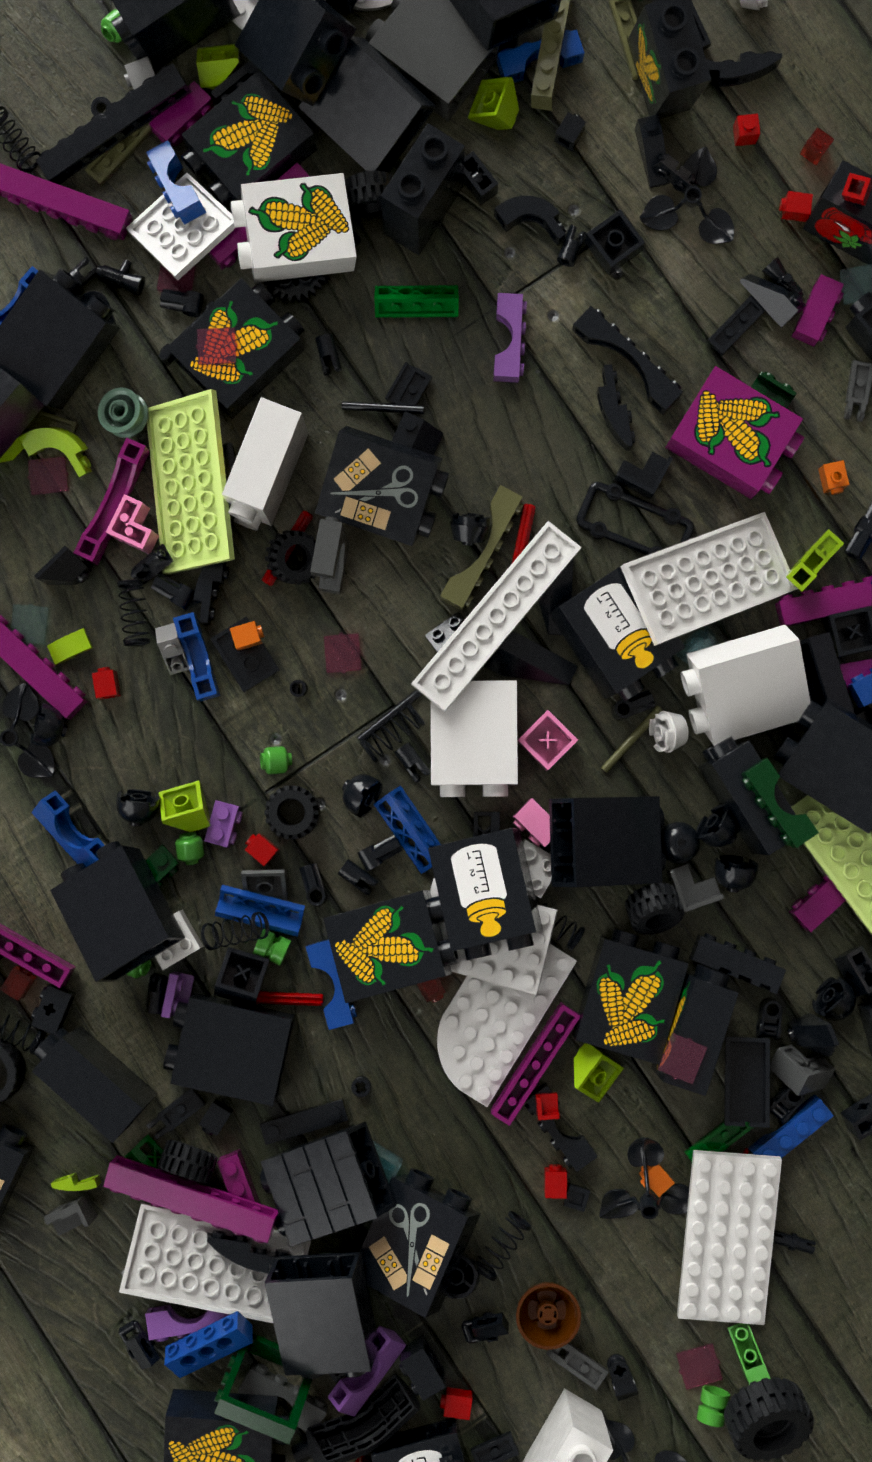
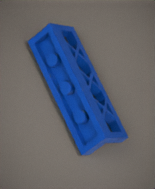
[374,785,441,874]
[215,885,305,937]

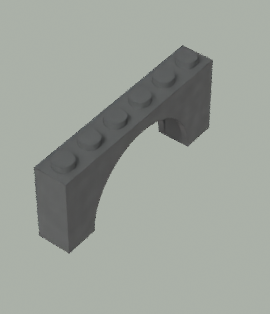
[310,516,349,595]

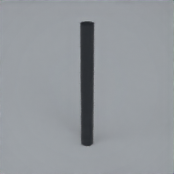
[342,401,425,414]
[357,689,423,741]

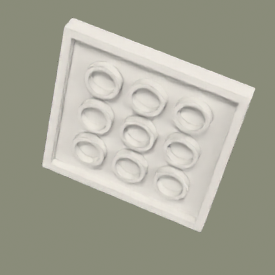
[126,173,235,280]

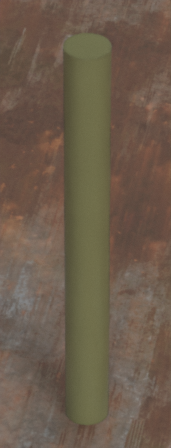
[601,705,663,773]

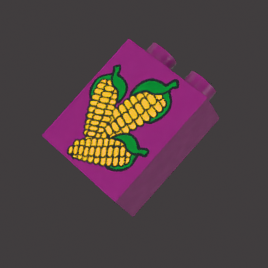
[665,366,805,499]

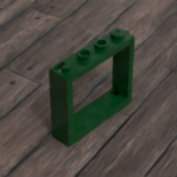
[214,1334,312,1444]

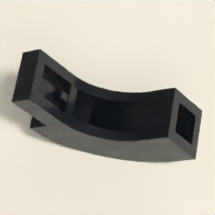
[494,196,566,246]

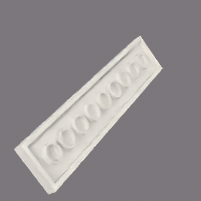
[411,521,581,712]

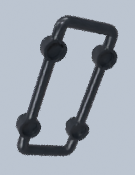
[576,482,694,556]

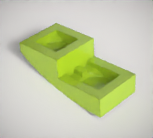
[47,628,93,665]
[51,1173,102,1191]

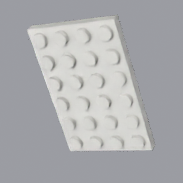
[430,878,558,995]

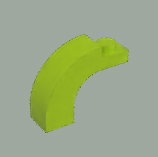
[18,427,92,477]
[786,529,844,592]

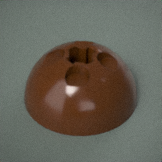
[516,1282,581,1350]

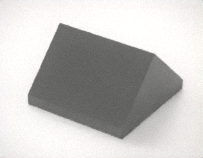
[241,869,288,902]

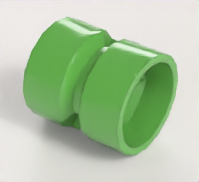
[253,929,292,966]
[696,1385,730,1427]

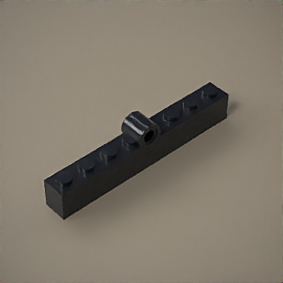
[36,63,192,185]

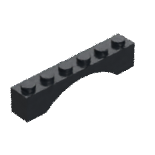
[572,306,683,415]

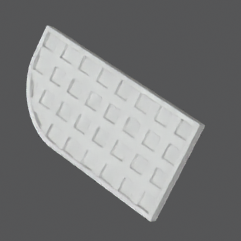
[437,944,577,1107]

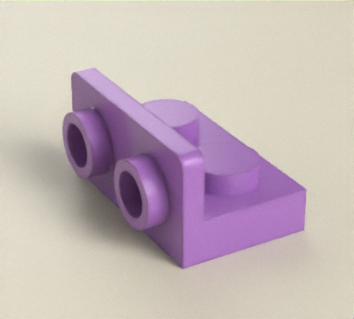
[204,800,243,848]
[161,972,194,1018]

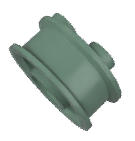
[98,387,149,438]

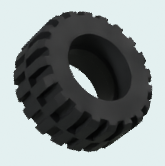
[724,1377,814,1461]

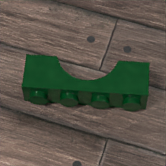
[741,758,819,848]

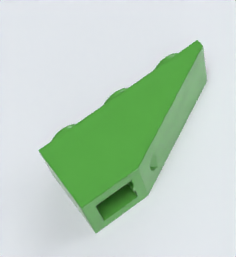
[727,1323,771,1386]

